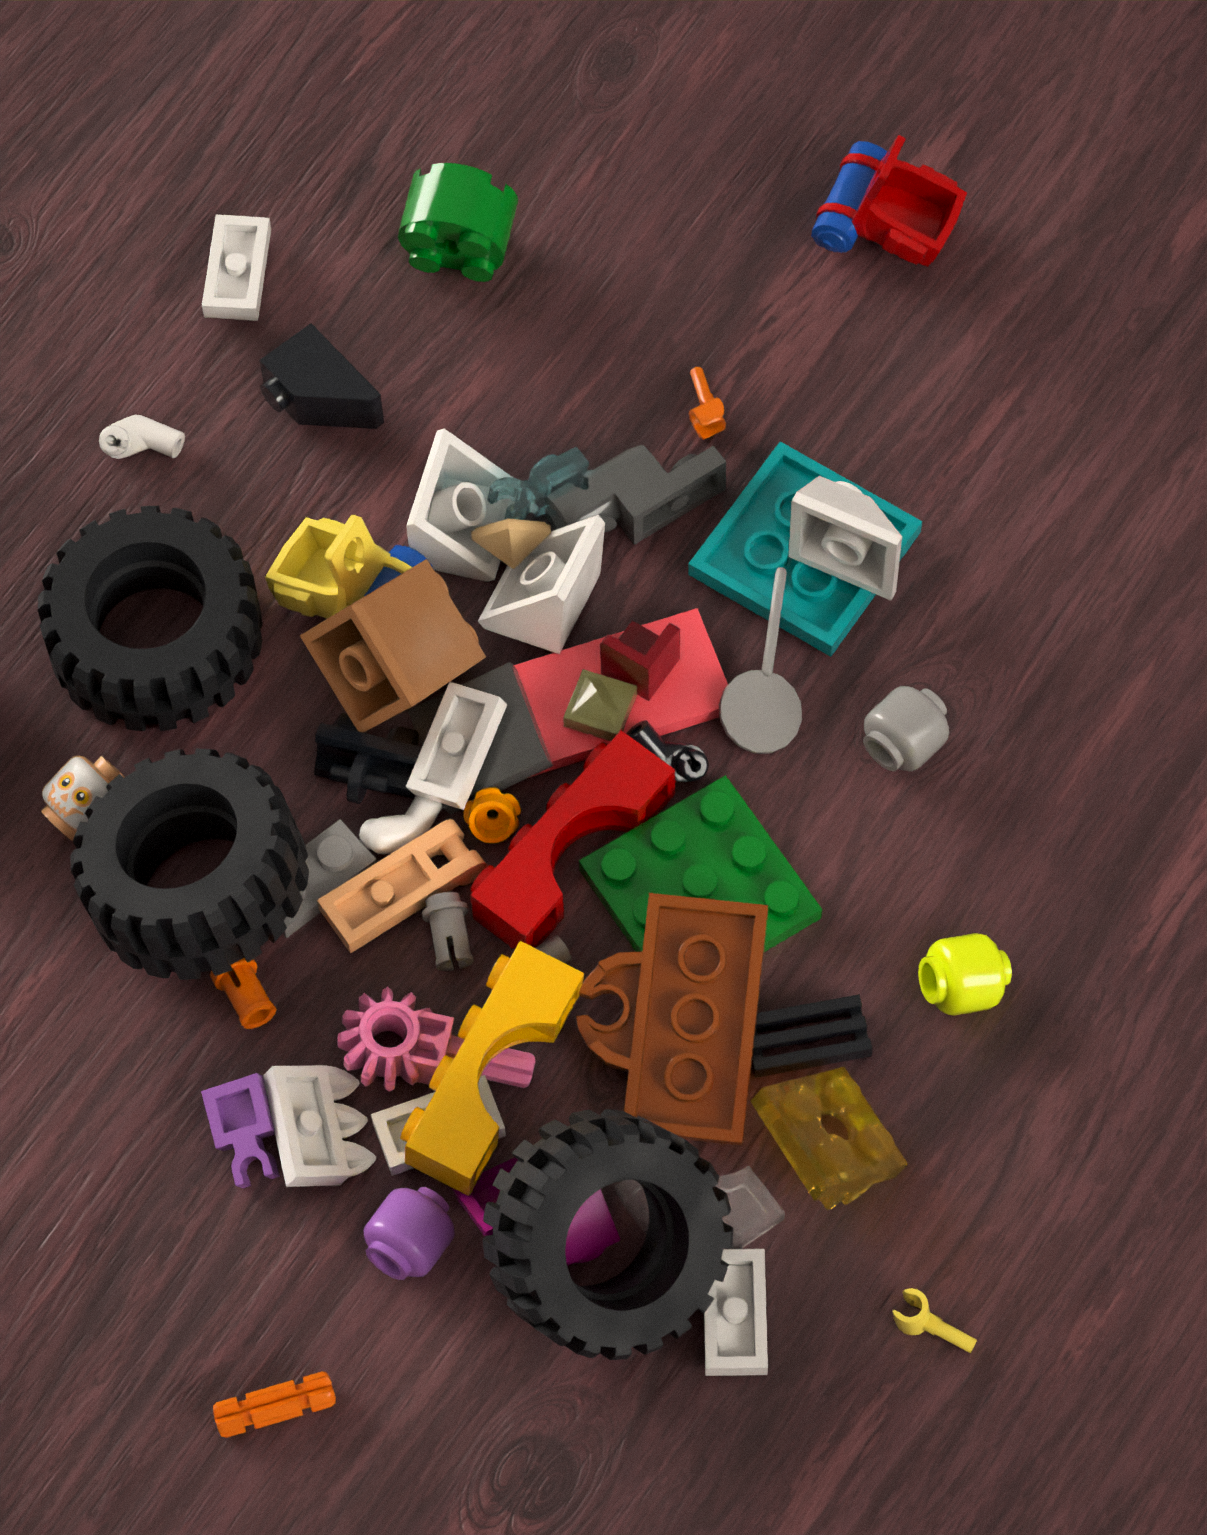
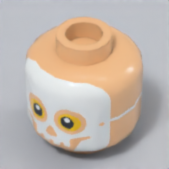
[41,755,125,841]

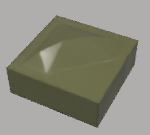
[563,669,637,741]

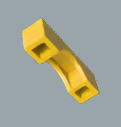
[400,941,584,1196]

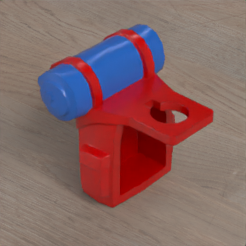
[811,135,967,267]

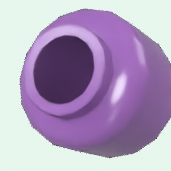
[363,1187,455,1280]

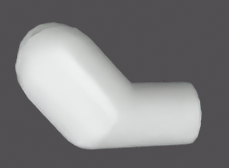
[99,415,185,459]
[359,795,443,854]

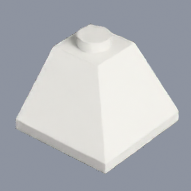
[789,476,902,601]

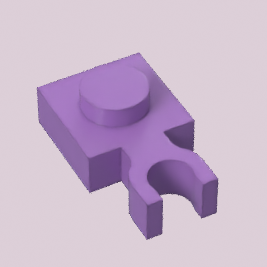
[201,1073,280,1188]

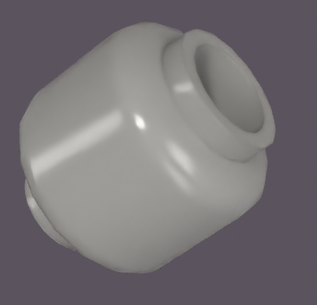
[863,686,949,771]

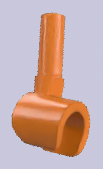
[689,367,726,440]

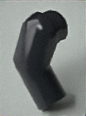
[627,720,709,782]

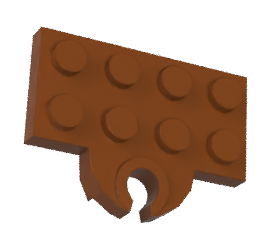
[576,893,769,1146]

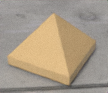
[471,519,551,569]

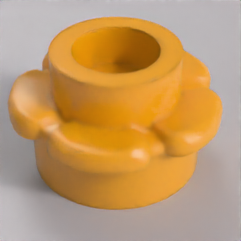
[463,787,521,843]

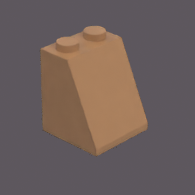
[300,559,486,733]

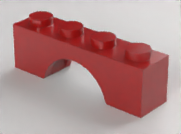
[470,730,675,950]

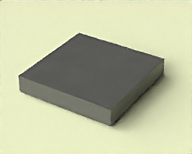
[408,662,553,815]

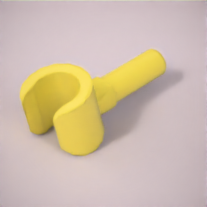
[892,1288,977,1353]

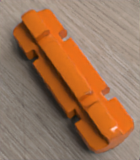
[213,1371,336,1438]

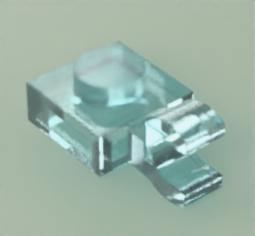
[487,447,589,520]

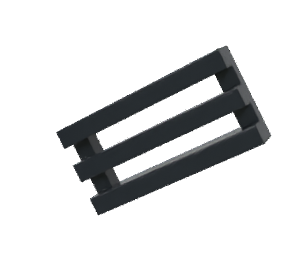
[752,994,872,1078]

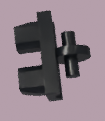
[314,713,421,804]

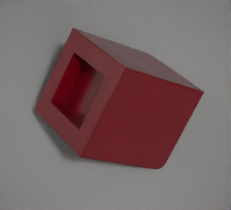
[600,620,680,701]

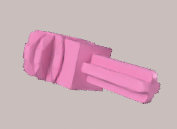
[337,986,535,1092]

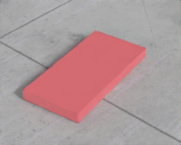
[513,608,728,778]

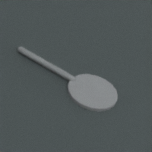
[719,567,802,754]

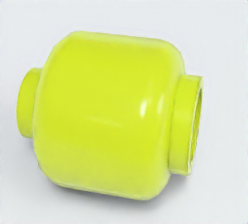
[918,933,1012,1016]

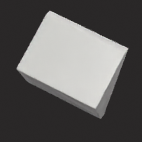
[406,428,524,582]
[478,515,605,654]

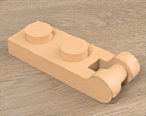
[317,819,487,954]

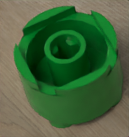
[398,163,518,282]

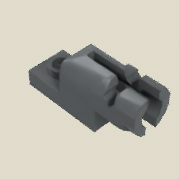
[544,445,726,545]

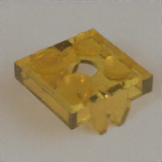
[750,1067,908,1210]

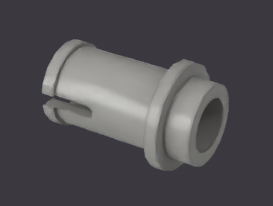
[422,892,474,971]

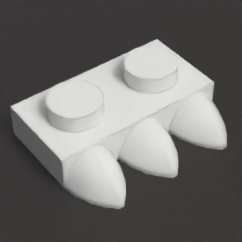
[263,1065,376,1187]

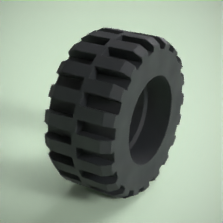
[37,506,263,732]
[70,748,309,980]
[482,1109,733,1360]

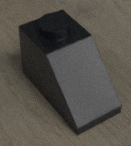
[259,323,384,429]

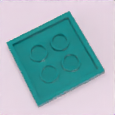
[688,441,922,657]

